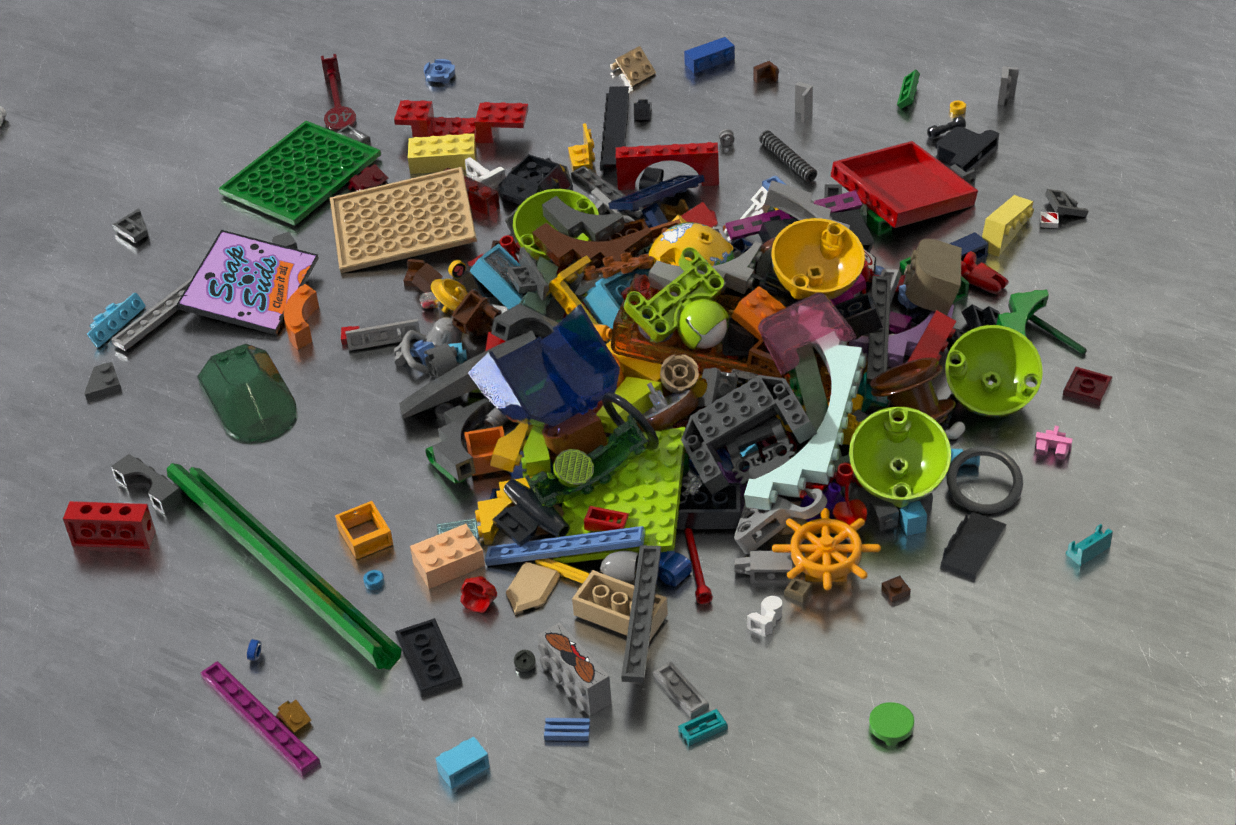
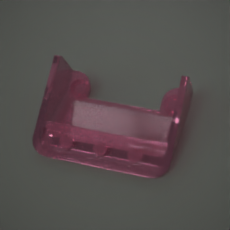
[758,293,856,375]

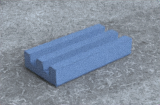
[544,718,590,741]

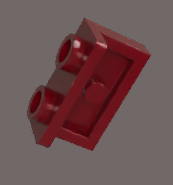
[348,164,388,191]

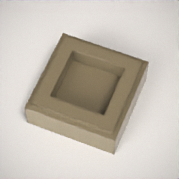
[784,577,813,603]

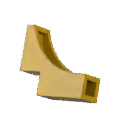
[475,474,551,545]

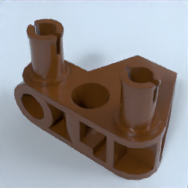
[452,289,502,336]

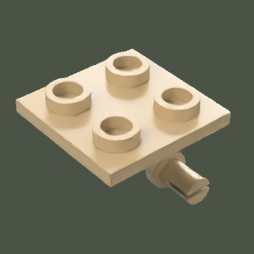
[610,46,656,87]

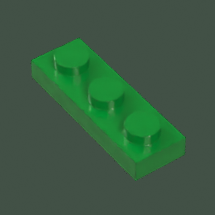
[897,69,920,109]

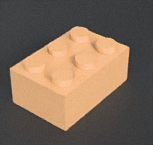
[410,524,485,589]

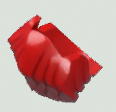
[460,576,497,613]

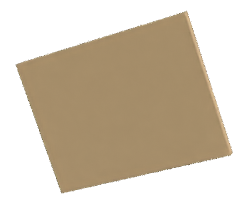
[330,167,477,273]

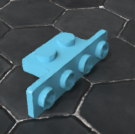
[87,293,146,348]

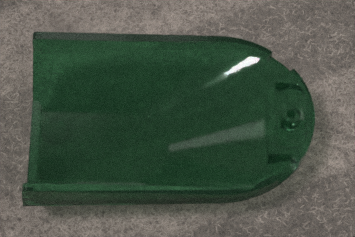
[197,344,297,442]

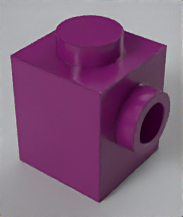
[889,311,912,334]

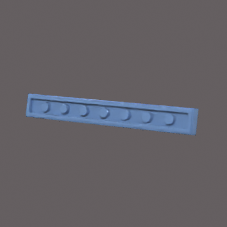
[485,526,645,566]

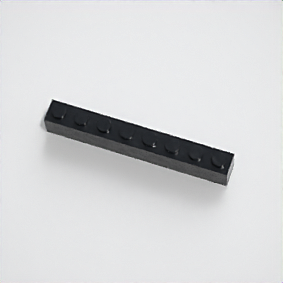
[600,86,629,178]

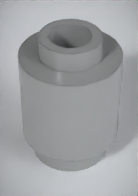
[484,404,512,428]

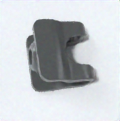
[698,368,738,409]

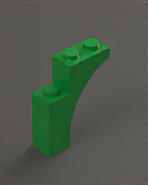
[996,289,1049,337]

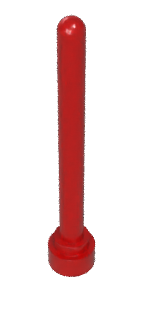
[684,528,713,604]

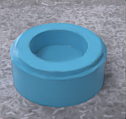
[363,570,385,590]

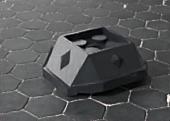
[498,154,573,205]

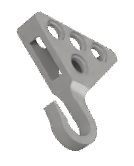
[734,488,827,554]

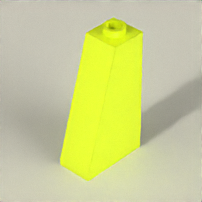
[596,377,663,434]

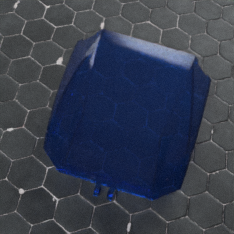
[468,304,620,429]

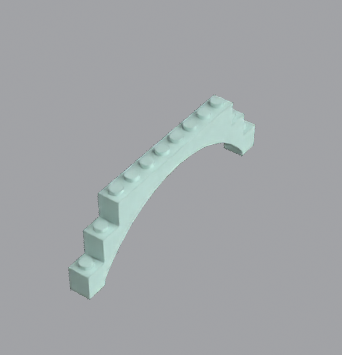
[744,310,866,511]

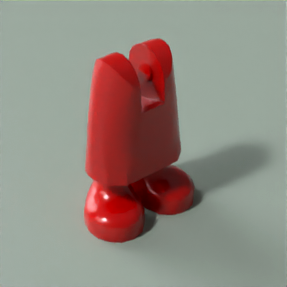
[961,251,1009,294]

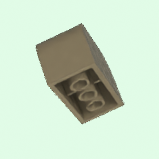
[903,239,962,315]

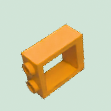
[335,501,393,560]

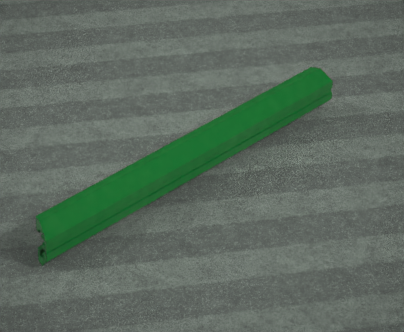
[167,463,402,670]

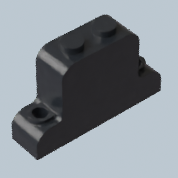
[935,127,999,172]

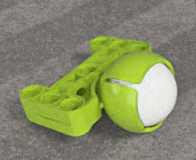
[624,247,729,351]

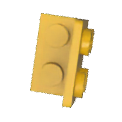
[568,123,595,171]

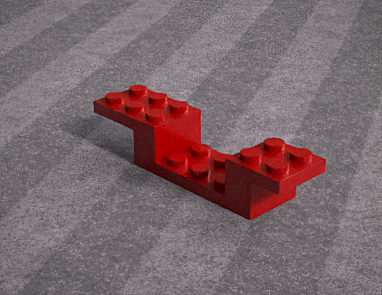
[394,100,529,143]

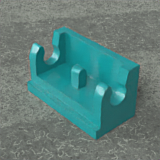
[1066,524,1113,566]

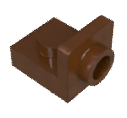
[403,259,425,287]

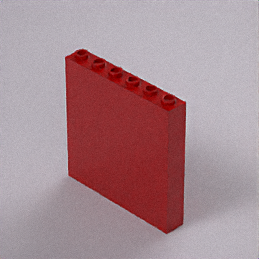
[830,141,978,228]

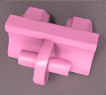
[1035,425,1073,459]

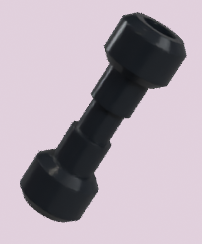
[927,116,966,140]

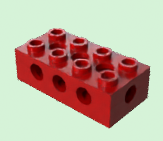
[63,501,156,549]

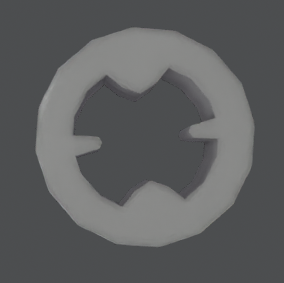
[719,129,735,146]

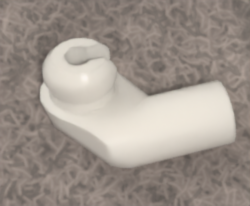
[945,422,965,439]

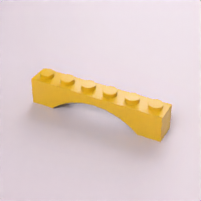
[490,368,549,473]

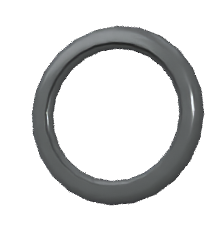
[947,446,1023,514]

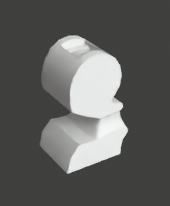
[747,596,782,637]

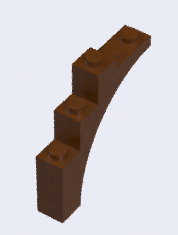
[532,222,653,273]

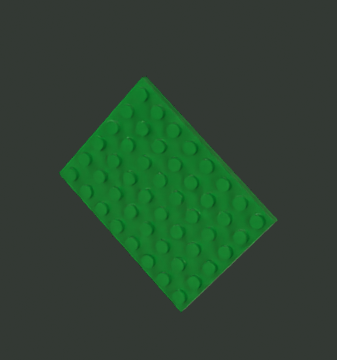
[218,121,381,226]

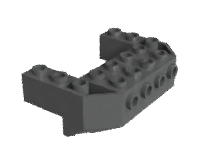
[681,375,817,495]

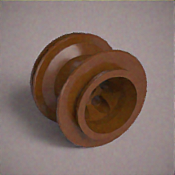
[870,357,956,433]

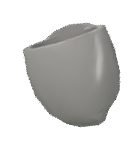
[600,551,639,585]

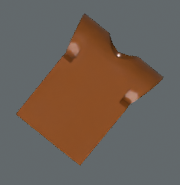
[542,406,609,466]

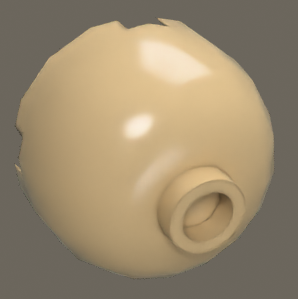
[660,354,699,394]

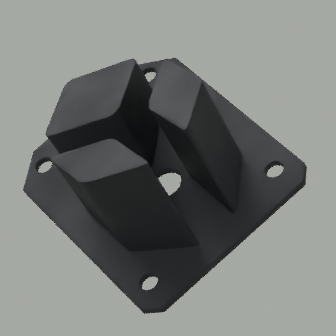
[722,316,774,357]

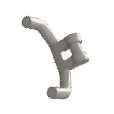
[394,330,429,374]

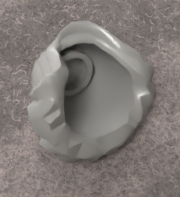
[426,317,462,347]

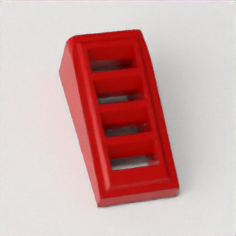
[584,506,629,531]

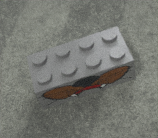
[538,622,612,716]

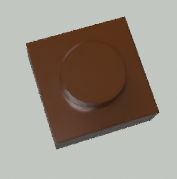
[881,576,911,602]

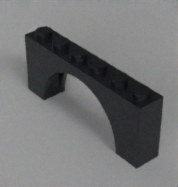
[759,210,875,253]

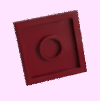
[1063,367,1113,406]

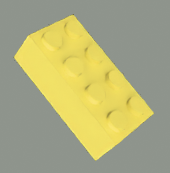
[408,134,476,174]

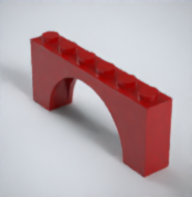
[616,142,719,190]

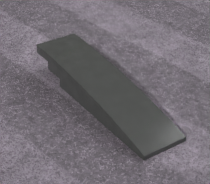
[399,330,540,419]

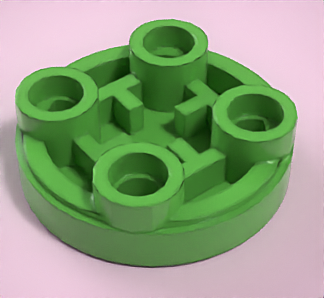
[869,702,914,746]

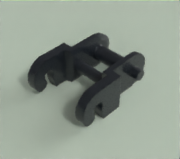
[903,308,925,328]

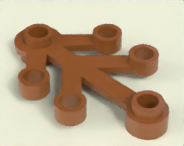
[583,253,654,281]

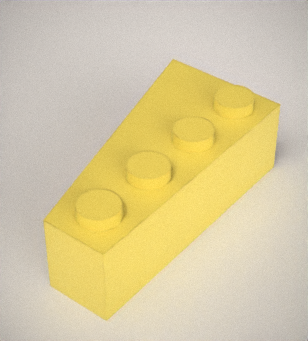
[982,195,1034,257]

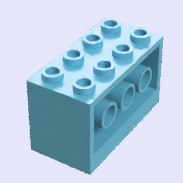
[583,267,661,331]

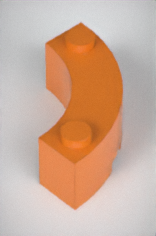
[284,284,319,350]

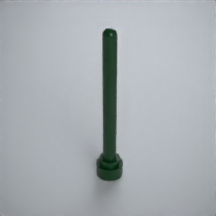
[1029,314,1087,355]

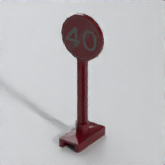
[321,54,356,131]

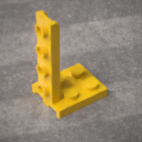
[546,255,598,344]

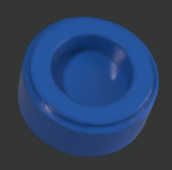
[247,639,262,661]

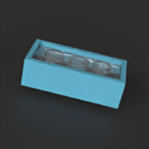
[470,243,536,309]

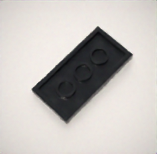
[395,618,462,697]

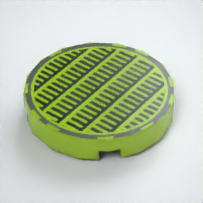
[553,449,594,488]

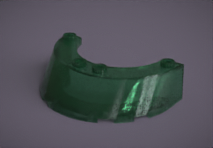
[525,414,648,508]

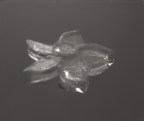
[682,475,702,496]

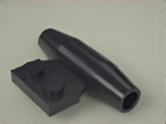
[492,479,570,547]

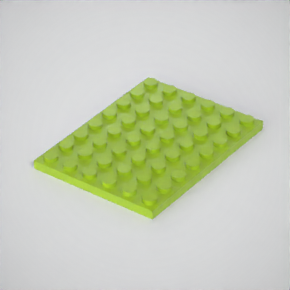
[553,427,686,563]

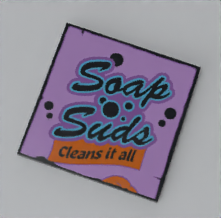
[177,230,319,335]

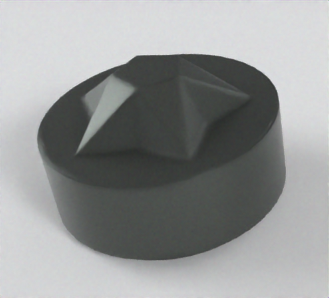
[514,650,536,672]

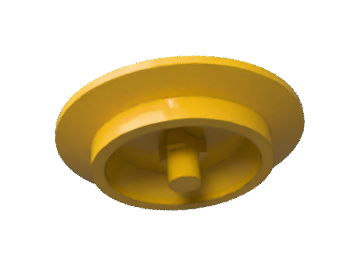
[431,279,468,313]

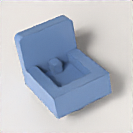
[410,340,435,366]

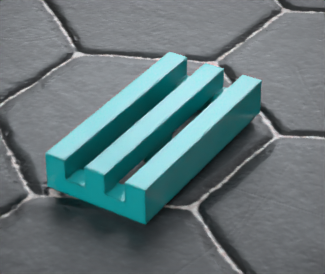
[678,709,728,746]

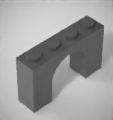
[491,303,581,365]

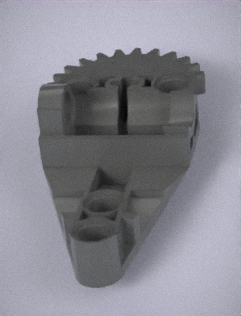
[725,388,796,485]

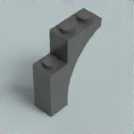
[542,196,624,242]

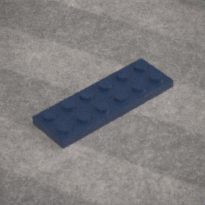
[608,175,705,212]

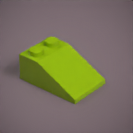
[521,418,553,487]

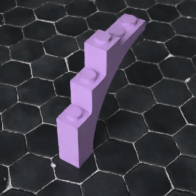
[848,305,954,368]

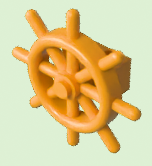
[772,508,881,591]

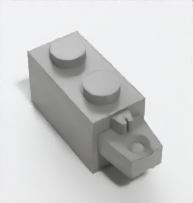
[734,551,792,584]

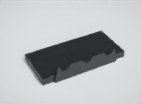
[940,512,1007,580]

